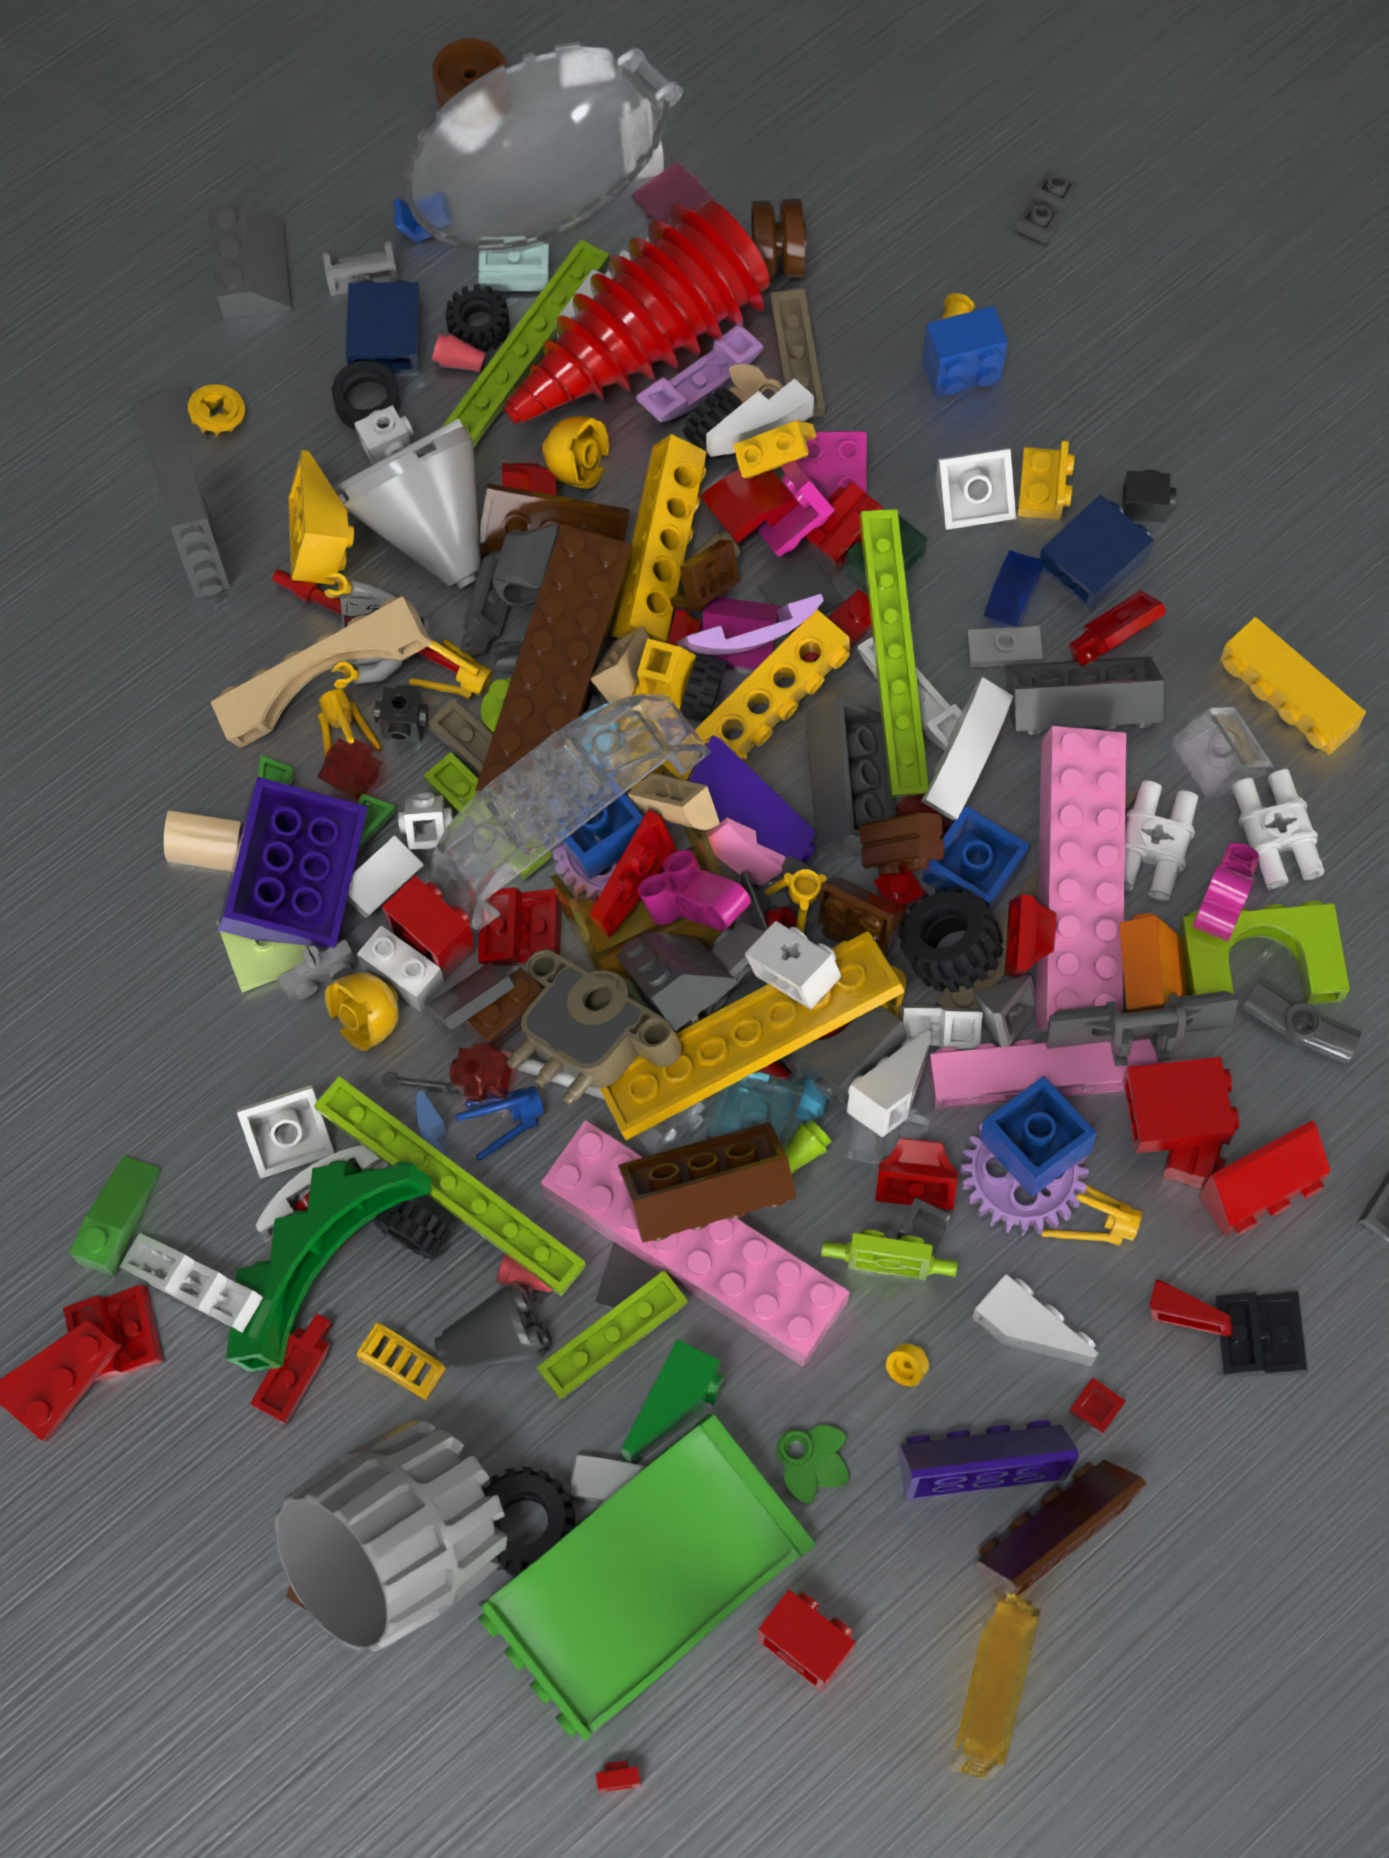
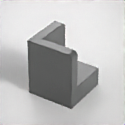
[897,1198,951,1256]

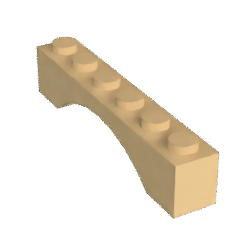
[210,596,432,748]

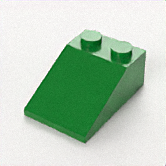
[621,1339,724,1464]

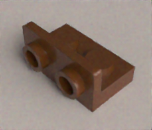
[670,540,740,612]

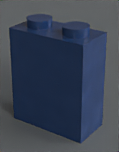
[346,280,422,374]
[1038,494,1154,611]

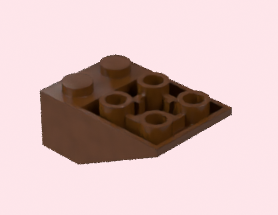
[818,877,908,959]

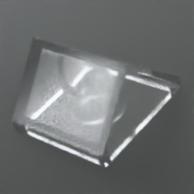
[1171,708,1274,802]

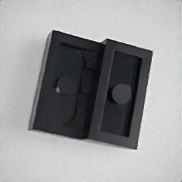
[1216,1291,1308,1377]

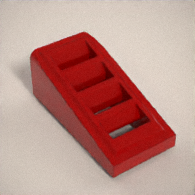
[1149,1279,1232,1337]

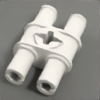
[1232,769,1325,890]
[1124,781,1198,901]

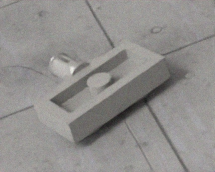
[278,940,357,1002]

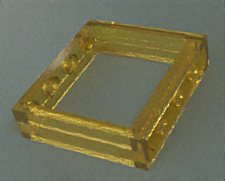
[949,1595,1040,1781]

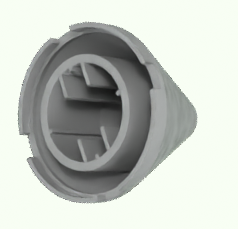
[338,426,481,589]

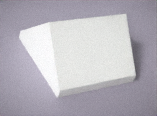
[935,448,1016,530]
[236,1085,335,1179]

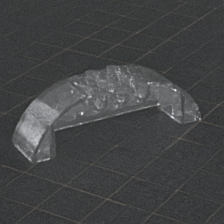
[430,694,712,935]

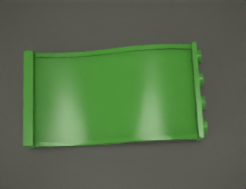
[477,1414,816,1741]

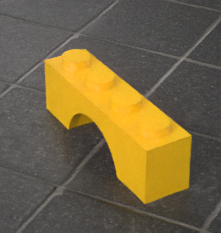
[608,638,697,791]

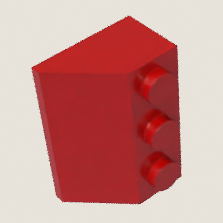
[1199,1120,1331,1236]

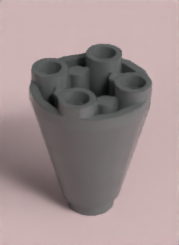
[434,1281,552,1368]

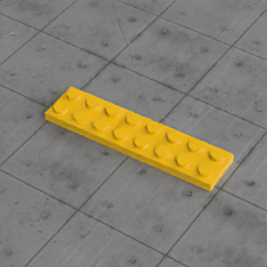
[599,931,904,1141]

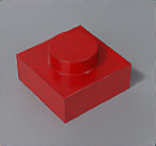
[873,866,925,909]
[1068,1377,1126,1436]
[595,1760,641,1794]

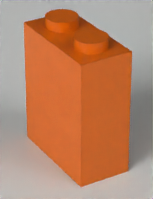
[1119,913,1188,1012]

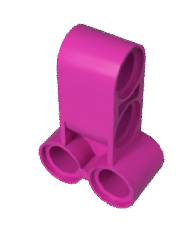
[1192,842,1259,942]
[638,849,751,931]

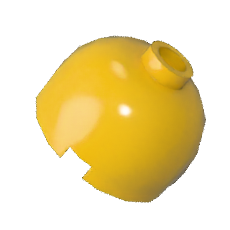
[543,416,609,489]
[325,972,399,1051]

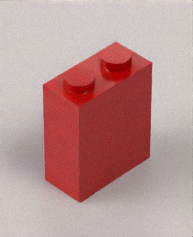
[1123,1057,1239,1154]

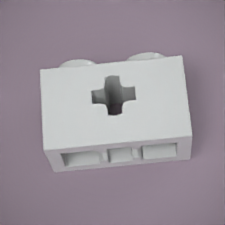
[745,921,841,1010]
[357,926,445,1012]

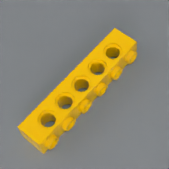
[611,434,707,643]
[661,609,850,781]

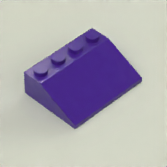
[217,777,368,949]
[898,1420,1079,1500]

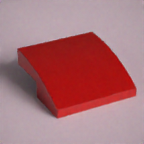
[700,469,800,543]
[478,887,562,966]
[63,1284,164,1382]

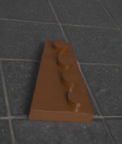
[479,483,630,555]

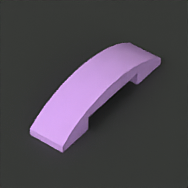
[636,326,764,422]
[677,594,824,655]

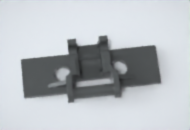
[1046,991,1239,1067]

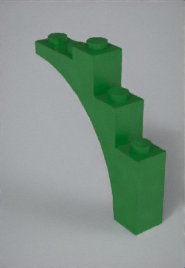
[226,1160,432,1372]

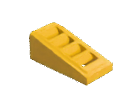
[356,1322,447,1402]

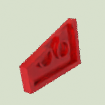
[589,809,677,939]
[0,1320,122,1441]

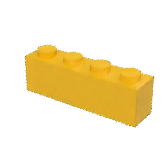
[1220,616,1366,756]

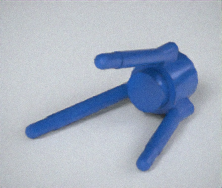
[455,1086,544,1161]

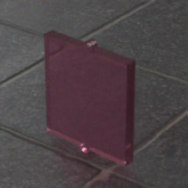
[631,162,713,225]

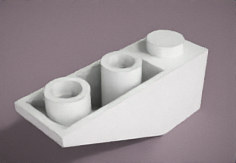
[847,1029,932,1137]
[972,1274,1099,1366]

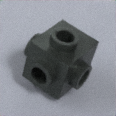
[374,685,429,742]

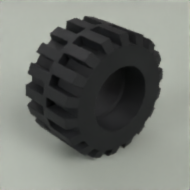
[898,887,1003,993]
[481,1466,576,1576]

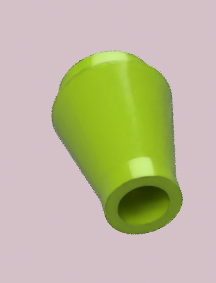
[783,1119,832,1173]

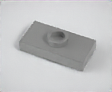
[966,626,1044,668]

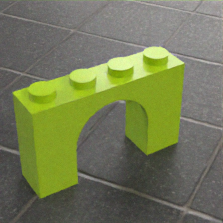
[1177,900,1350,1005]

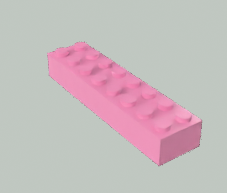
[1035,726,1126,1032]
[540,1120,849,1367]

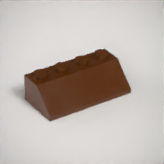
[618,1121,797,1243]

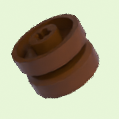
[433,38,510,129]
[751,198,807,279]

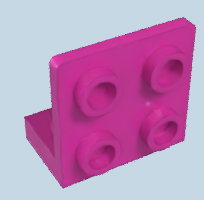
[795,431,867,501]
[756,461,835,557]

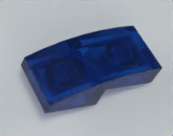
[983,550,1045,627]

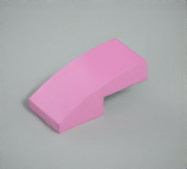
[702,818,786,886]

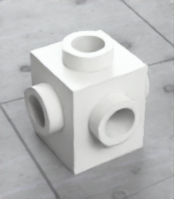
[354,405,414,465]
[398,792,453,850]

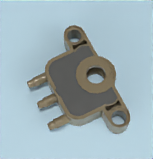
[507,950,682,1105]

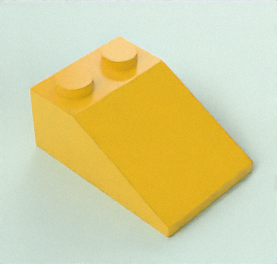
[288,450,354,585]

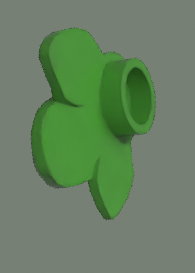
[776,1425,849,1504]

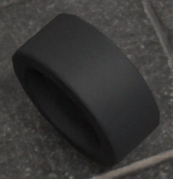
[332,360,401,430]

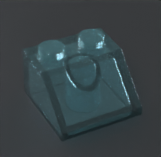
[706,1071,805,1150]

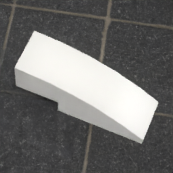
[706,378,814,457]

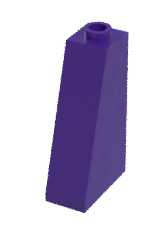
[686,735,816,863]

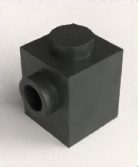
[1122,469,1176,523]

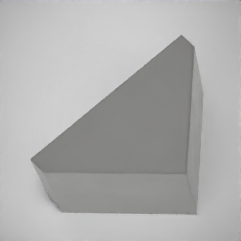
[974,975,1036,1047]

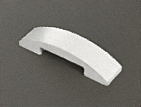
[857,636,962,751]
[255,1145,389,1242]

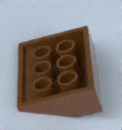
[974,1459,1147,1606]

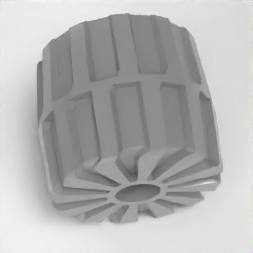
[274,1421,507,1651]

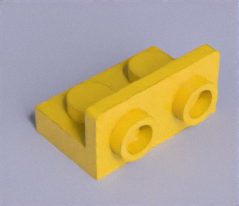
[733,420,817,479]
[1018,441,1075,520]

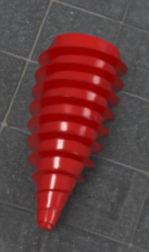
[502,199,770,425]

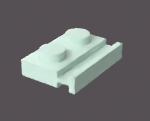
[478,241,550,291]

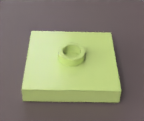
[216,921,309,993]

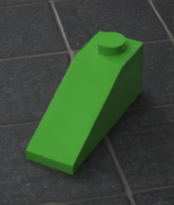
[70,1156,161,1277]

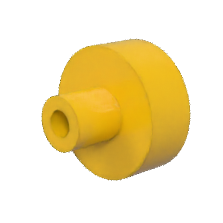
[886,1343,929,1387]

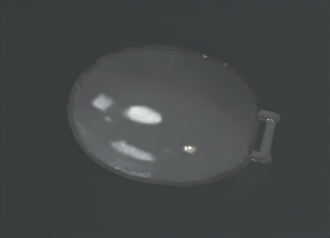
[404,41,683,254]

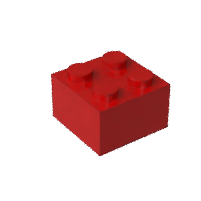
[382,875,475,981]
[757,1589,856,1693]

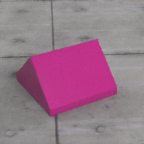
[701,597,781,672]

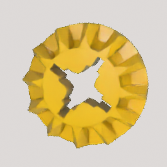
[188,384,245,436]

